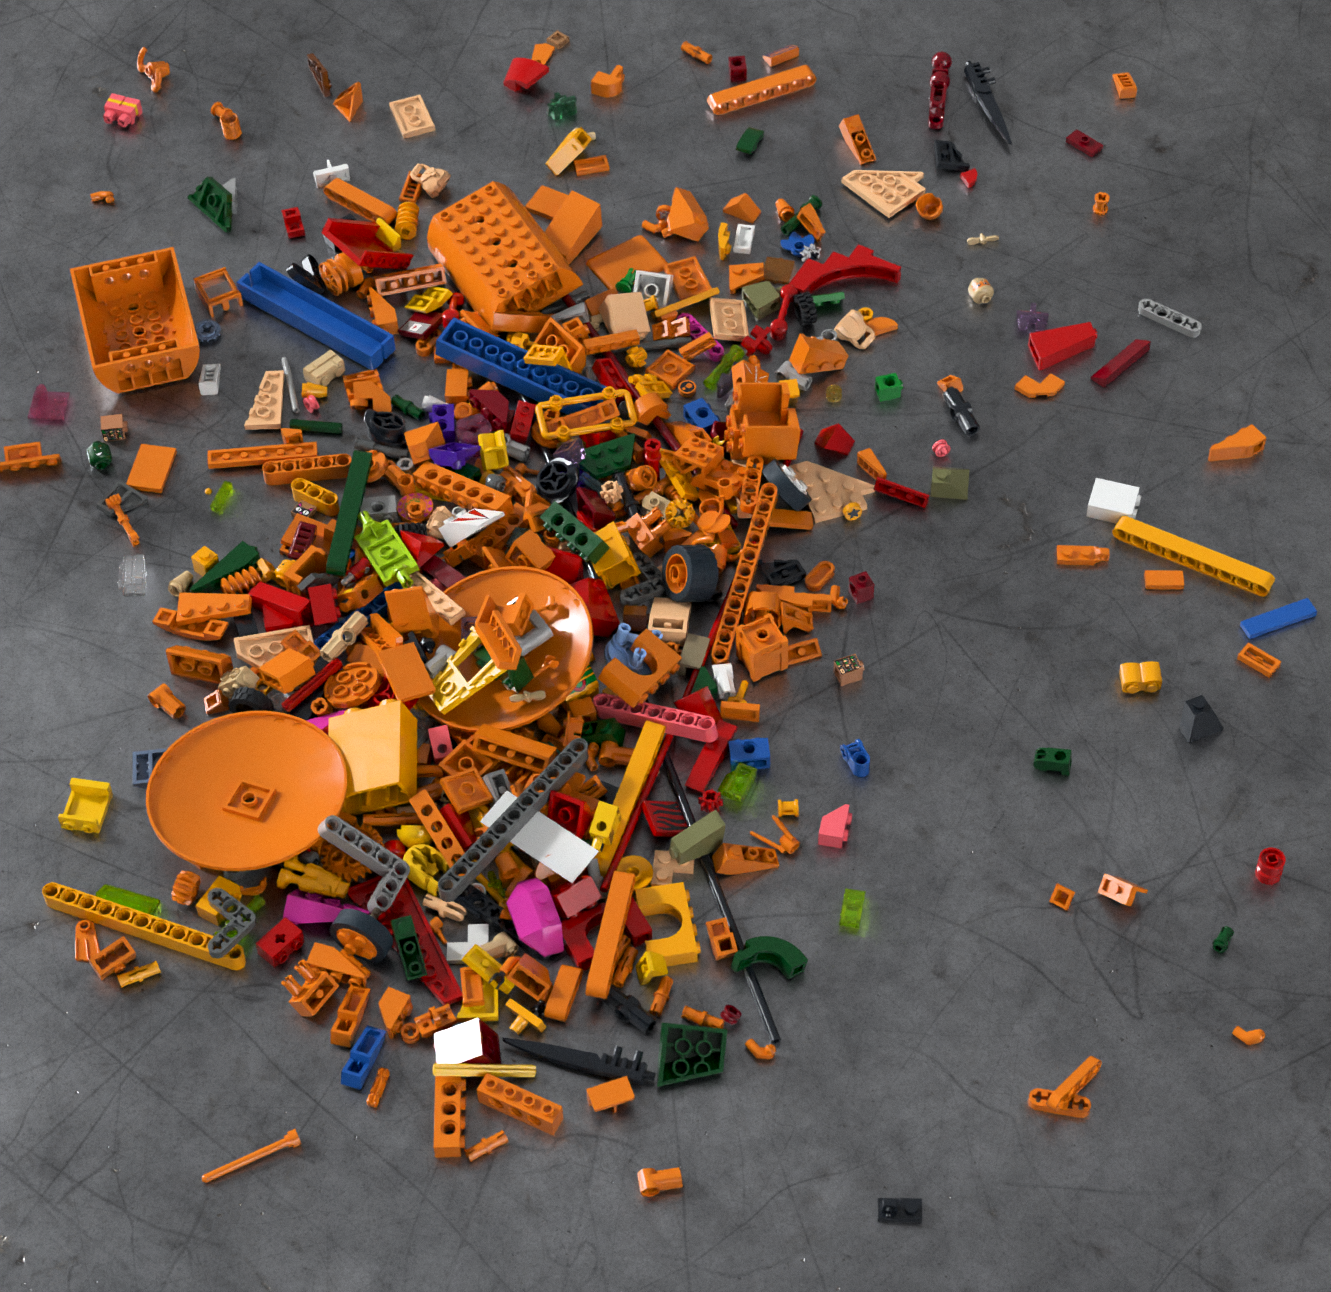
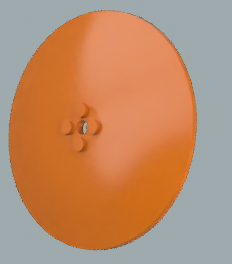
[418,566,594,733]
[146,711,348,871]

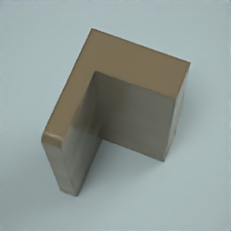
[678,633,710,676]

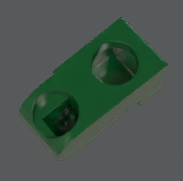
[1033,747,1072,776]

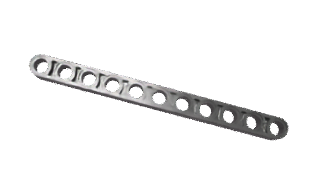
[438,738,588,902]

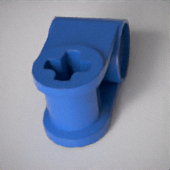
[840,739,870,777]

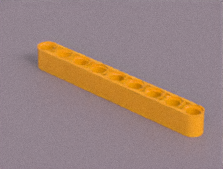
[1112,516,1275,597]
[587,720,666,878]

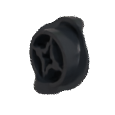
[363,409,408,448]
[535,458,580,504]

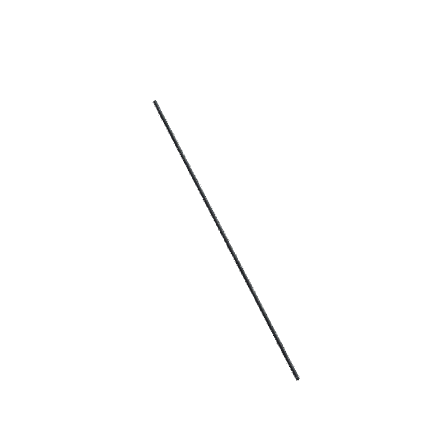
[497,332,781,1044]

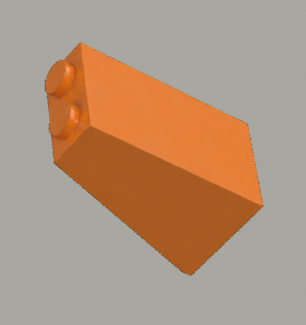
[545,190,603,265]

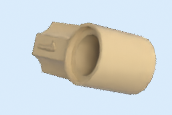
[479,932,519,960]

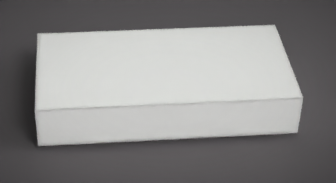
[733,224,755,254]

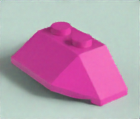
[506,878,564,957]

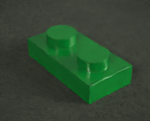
[812,292,845,306]

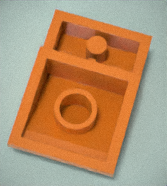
[438,733,505,777]

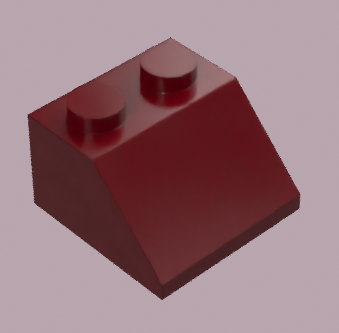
[576,487,616,530]

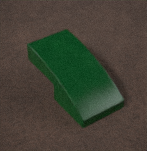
[735,127,764,154]

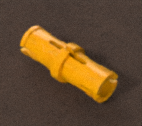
[117,961,161,988]

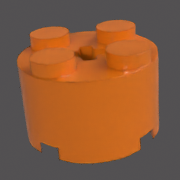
[744,591,782,628]

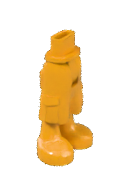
[277,856,350,898]

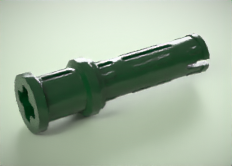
[780,195,823,236]

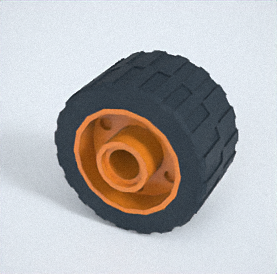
[662,545,719,602]

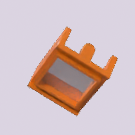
[193,267,243,317]

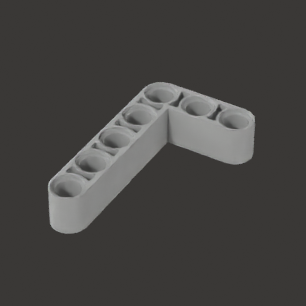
[318,815,410,915]

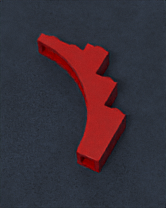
[788,244,901,294]

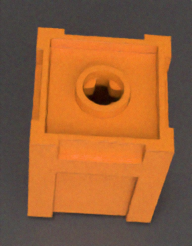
[736,613,788,682]

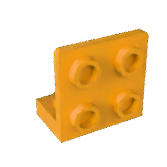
[523,344,573,371]

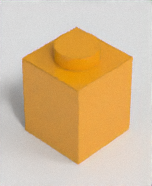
[191,546,219,577]

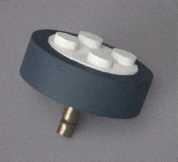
[762,459,812,512]

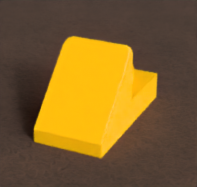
[635,951,668,985]

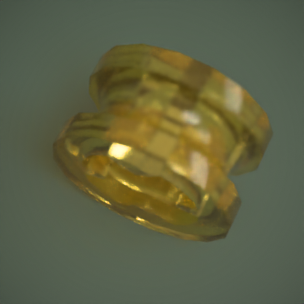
[826,385,842,402]

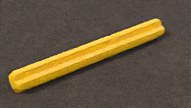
[432,1063,536,1077]

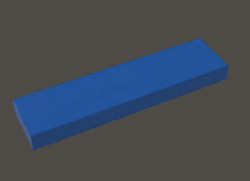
[1240,598,1317,639]

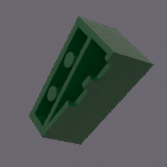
[473,645,534,693]

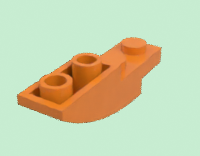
[756,584,832,613]

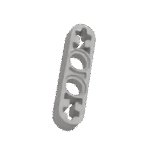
[1138,299,1202,337]

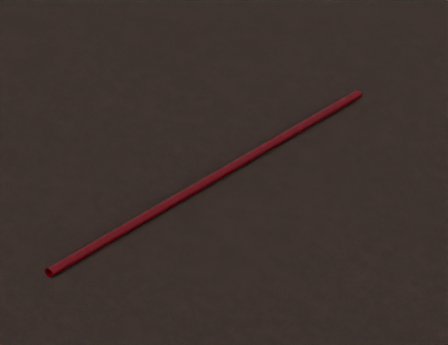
[562,294,738,529]

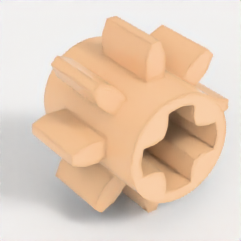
[599,481,624,503]

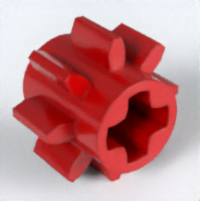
[698,789,723,814]

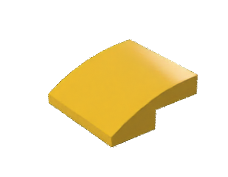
[405,286,453,313]

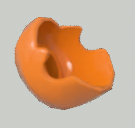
[916,193,944,220]

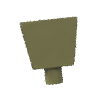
[742,281,783,321]

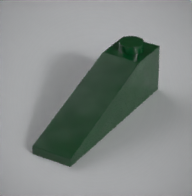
[190,541,260,593]

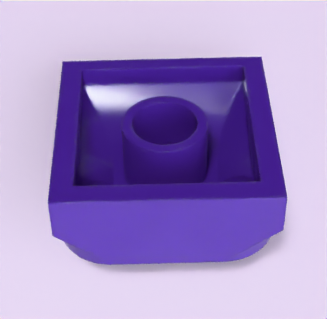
[429,442,481,469]

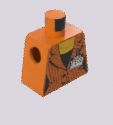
[338,574,384,612]

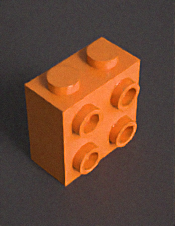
[259,648,316,694]

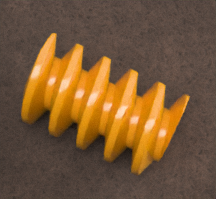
[395,202,420,240]

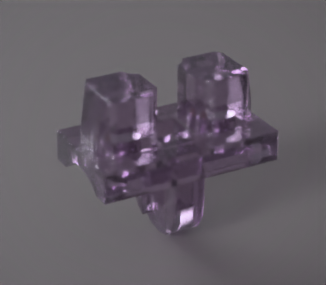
[1016,302,1049,332]

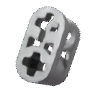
[514,609,554,656]

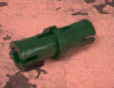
[391,394,425,421]

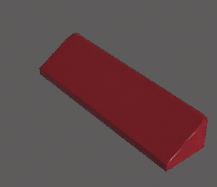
[1090,339,1151,388]

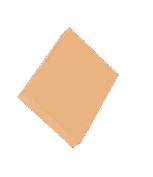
[389,95,436,139]
[709,297,750,342]

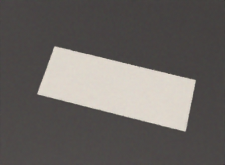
[480,791,599,883]

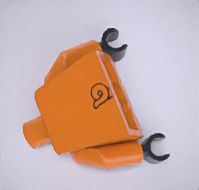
[488,953,553,1018]

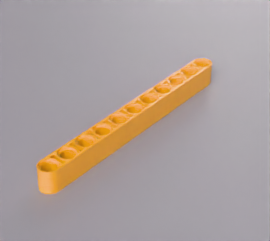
[42,882,246,970]

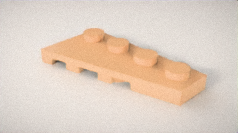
[244,370,284,430]

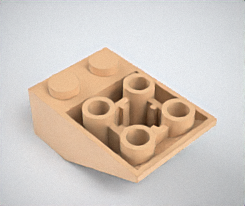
[648,597,692,647]

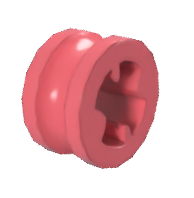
[303,395,320,413]
[932,439,951,457]

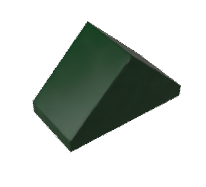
[691,666,718,700]

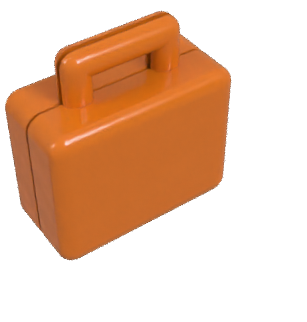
[586,235,668,292]

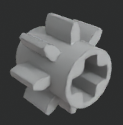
[800,243,822,263]

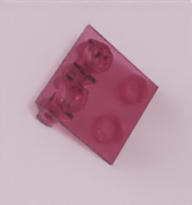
[27,384,70,420]

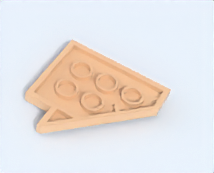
[842,170,926,218]

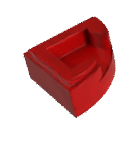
[960,168,977,188]

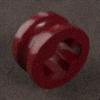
[720,1004,742,1025]

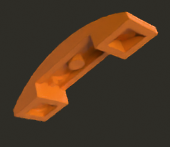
[546,398,620,432]
[152,607,229,641]

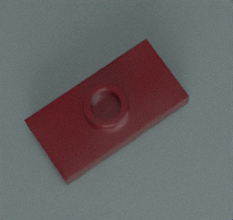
[1066,129,1103,157]

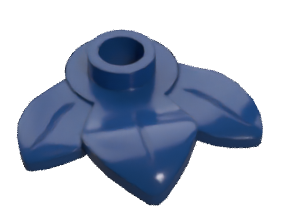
[780,232,814,257]

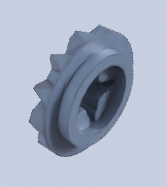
[194,319,221,343]

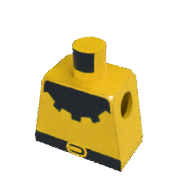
[589,801,621,853]

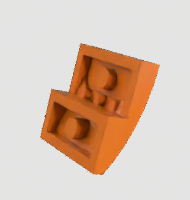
[342,369,383,402]

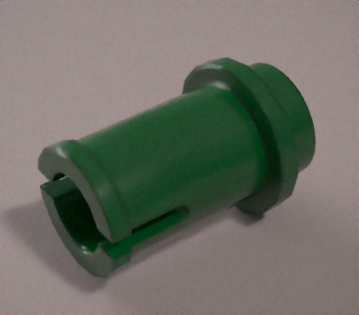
[1212,926,1234,953]

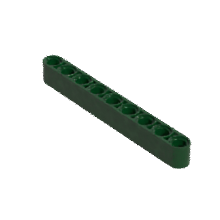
[326,450,373,577]

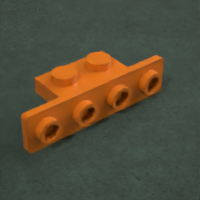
[0,441,62,473]

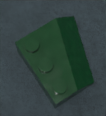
[657,1023,728,1087]

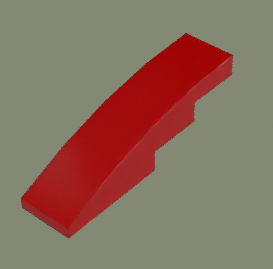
[685,720,738,794]

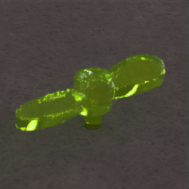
[488,871,506,897]

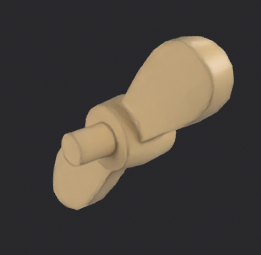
[967,233,999,245]
[509,690,546,703]

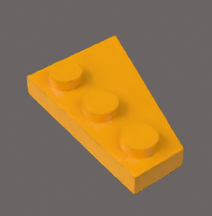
[659,448,699,501]

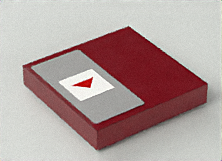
[398,311,443,340]

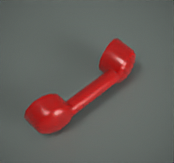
[770,285,798,341]
[442,292,465,328]

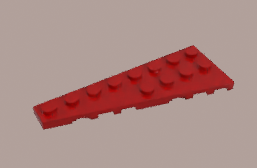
[347,869,463,1006]

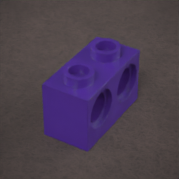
[429,404,456,443]

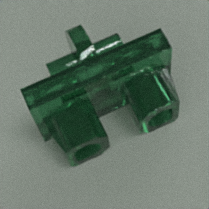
[546,92,577,121]

